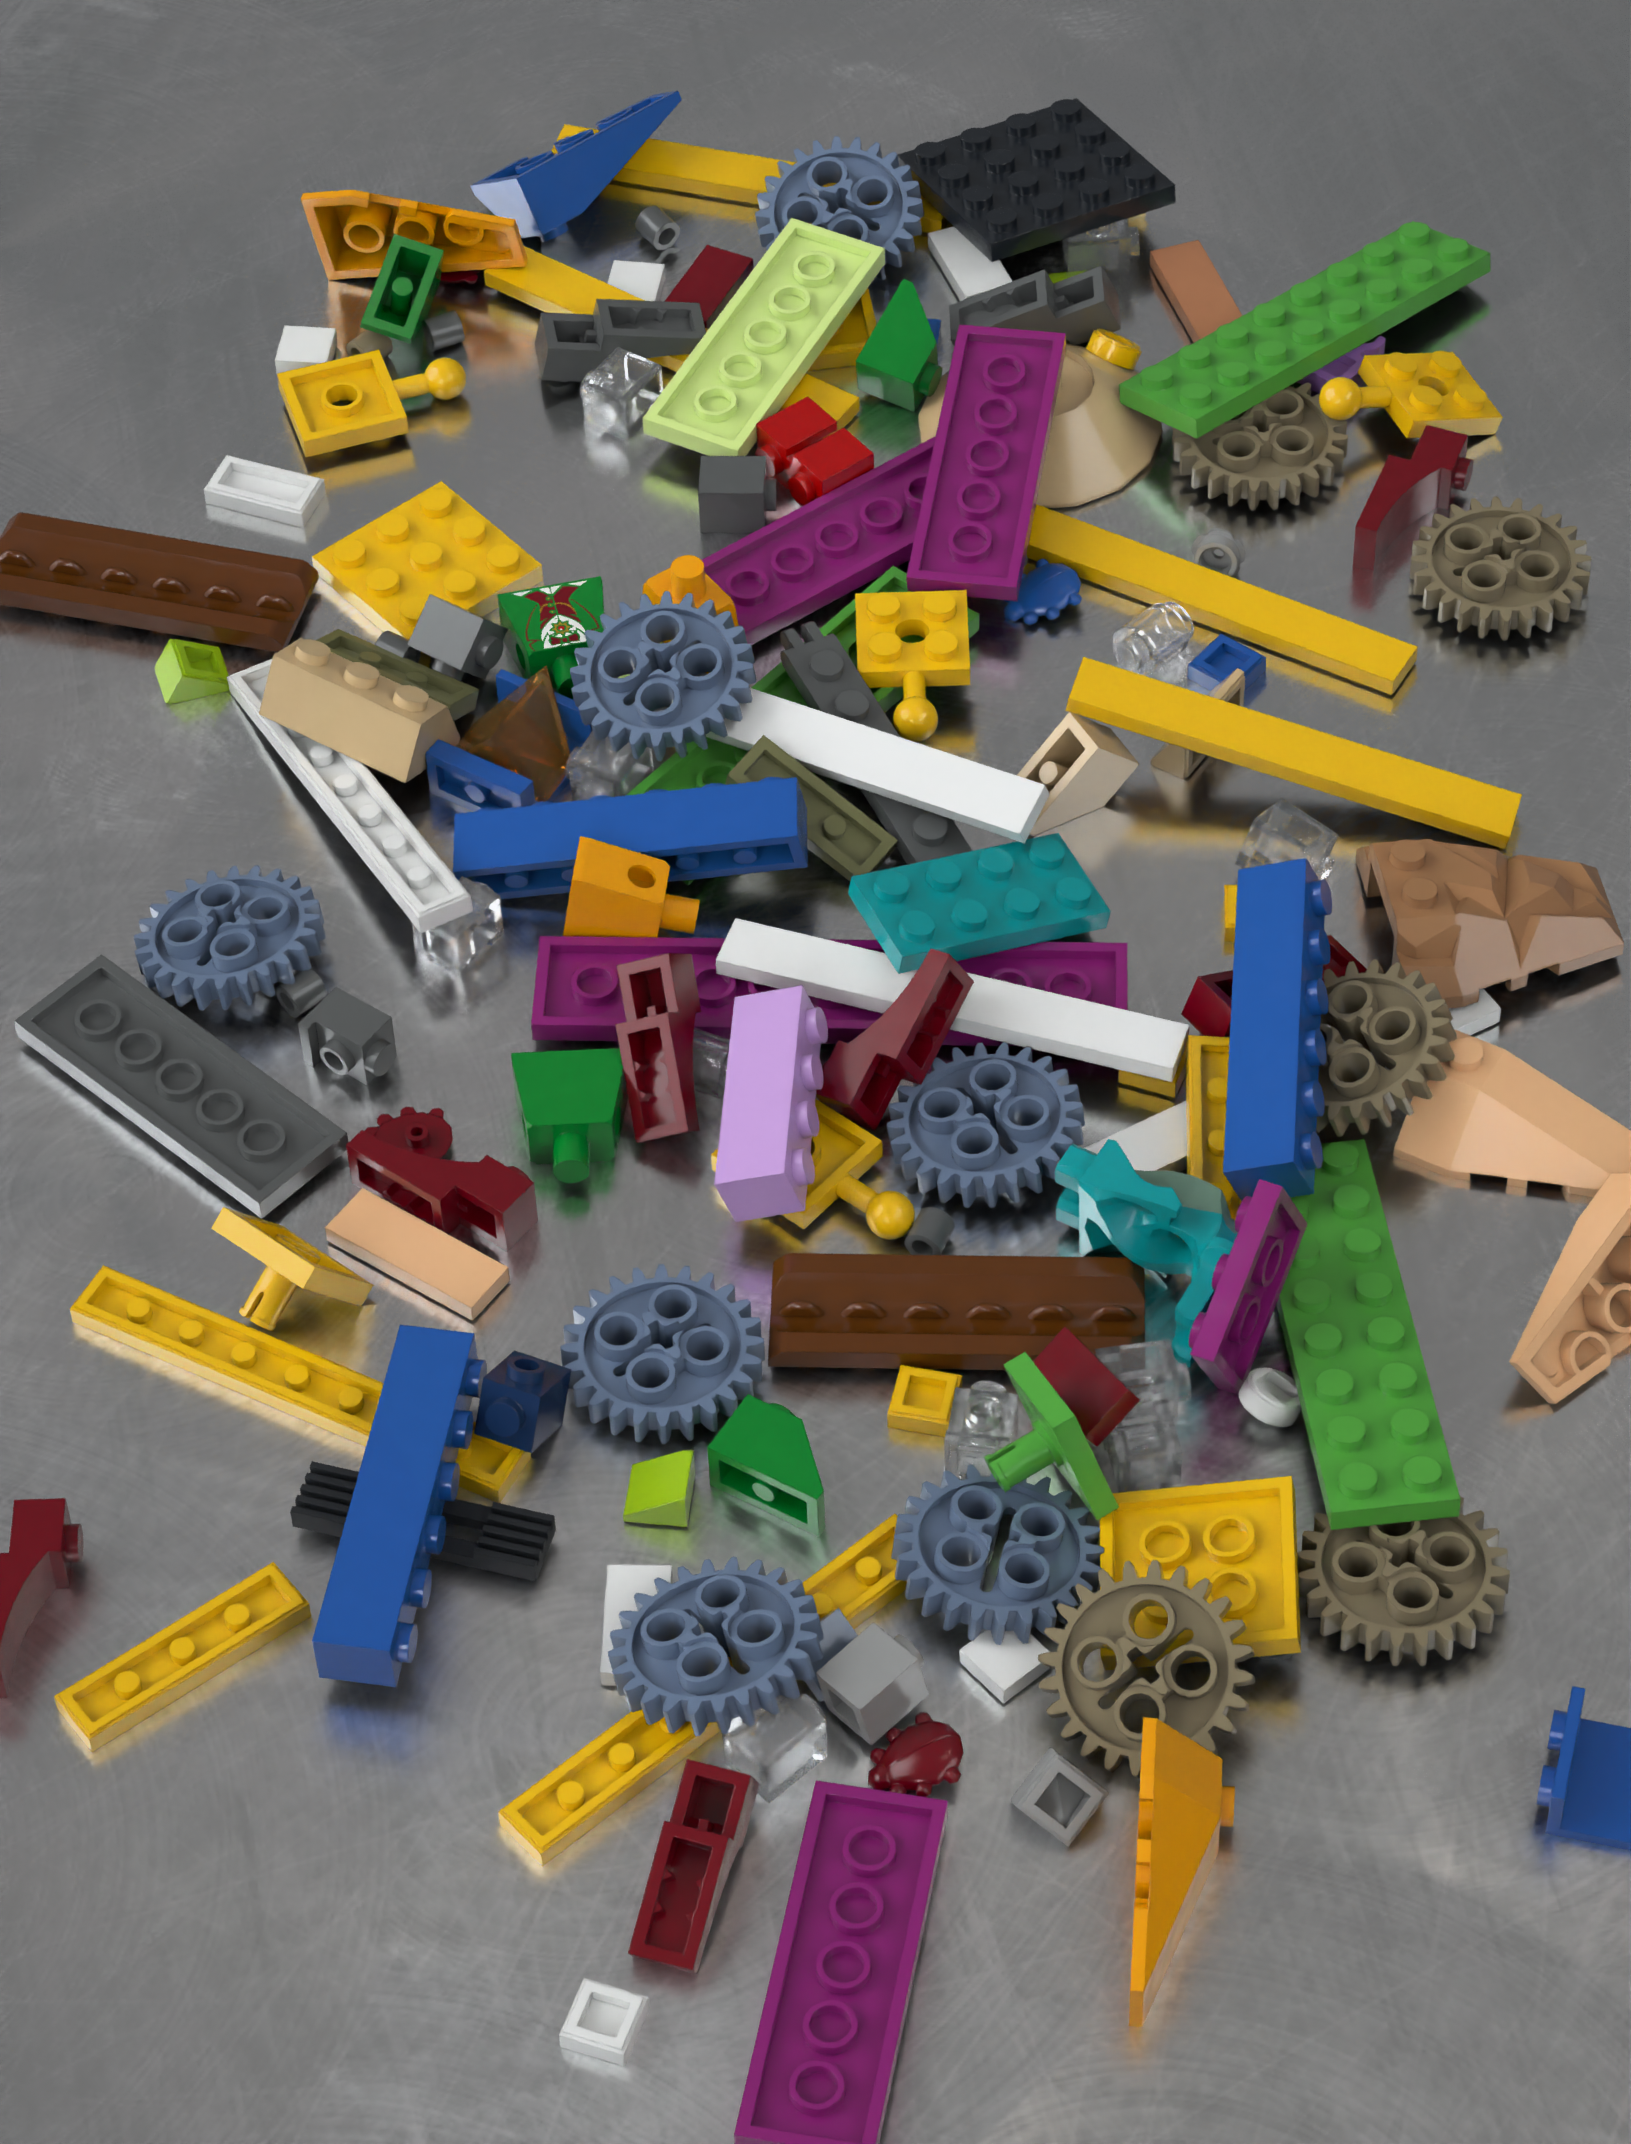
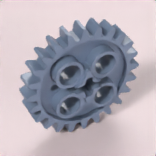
[755,136,924,280]
[570,591,756,761]
[134,865,326,1010]
[887,1042,1085,1208]
[560,1264,765,1444]
[891,1464,1104,1645]
[608,1557,824,1736]

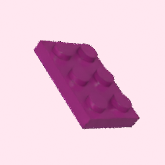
[1189,1179,1308,1395]

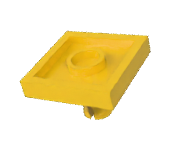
[211,1207,373,1331]

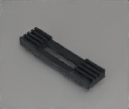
[290,1461,556,1582]

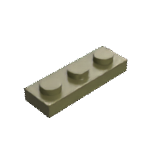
[316,629,479,721]
[725,735,898,881]

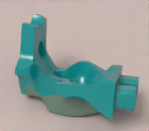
[1055,1139,1238,1368]

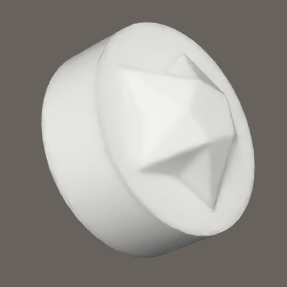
[1239,1368,1302,1427]

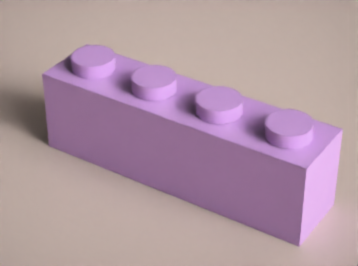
[714,985,828,1222]

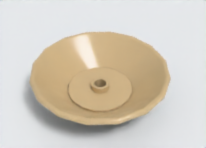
[918,344,1163,509]

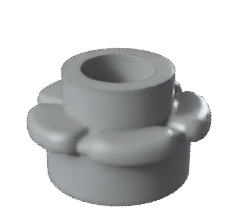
[1192,528,1246,577]

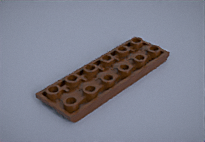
[0,512,319,652]
[768,1253,1145,1372]

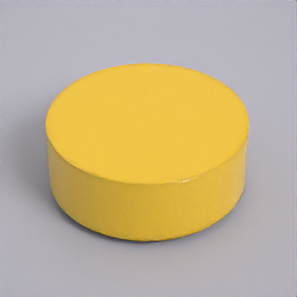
[1086,329,1142,370]

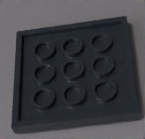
[898,98,1176,262]

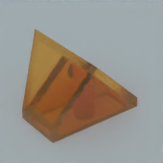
[456,665,573,802]

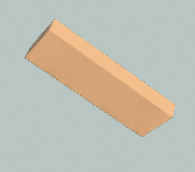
[325,1188,510,1321]

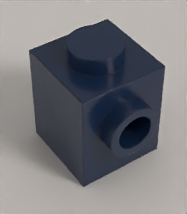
[474,1350,572,1453]

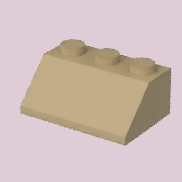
[259,638,460,783]

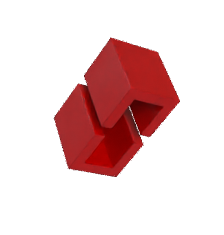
[755,396,874,506]

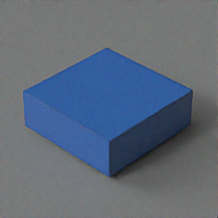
[1187,633,1266,691]

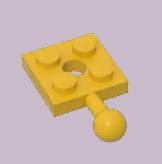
[277,350,466,457]
[1319,351,1503,439]
[855,590,970,742]
[711,1099,915,1240]

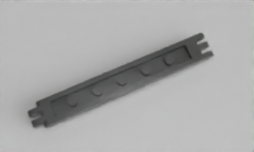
[780,621,972,864]

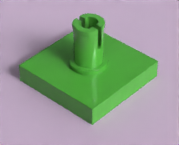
[984,1352,1119,1520]

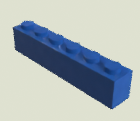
[453,777,808,902]
[1223,858,1332,1201]
[312,1325,487,1687]

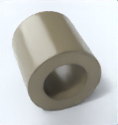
[346,330,393,359]

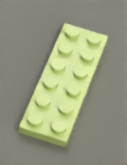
[642,218,885,456]

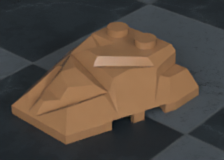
[1356,839,1624,1008]

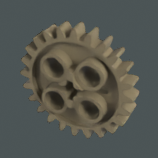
[1172,382,1348,510]
[1410,496,1592,640]
[1316,959,1457,1136]
[1298,1496,1510,1666]
[1038,1560,1256,1779]

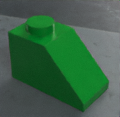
[360,234,444,344]
[855,279,942,412]
[707,1394,825,1537]

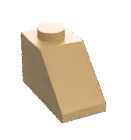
[1017,712,1139,836]

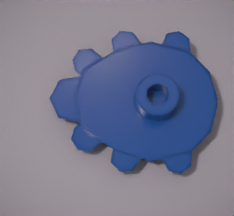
[1003,559,1082,625]

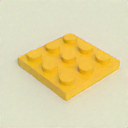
[312,481,543,654]
[1100,1476,1301,1671]

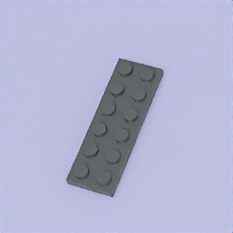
[14,954,349,1219]

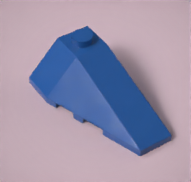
[470,90,682,242]

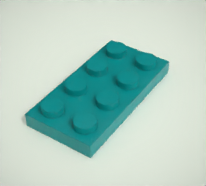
[848,833,1111,974]

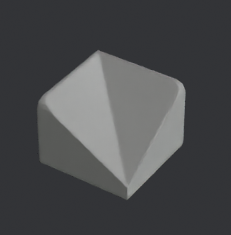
[1011,1747,1109,1847]

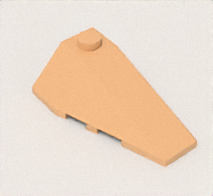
[1393,1029,1631,1197]
[1509,1173,1631,1404]

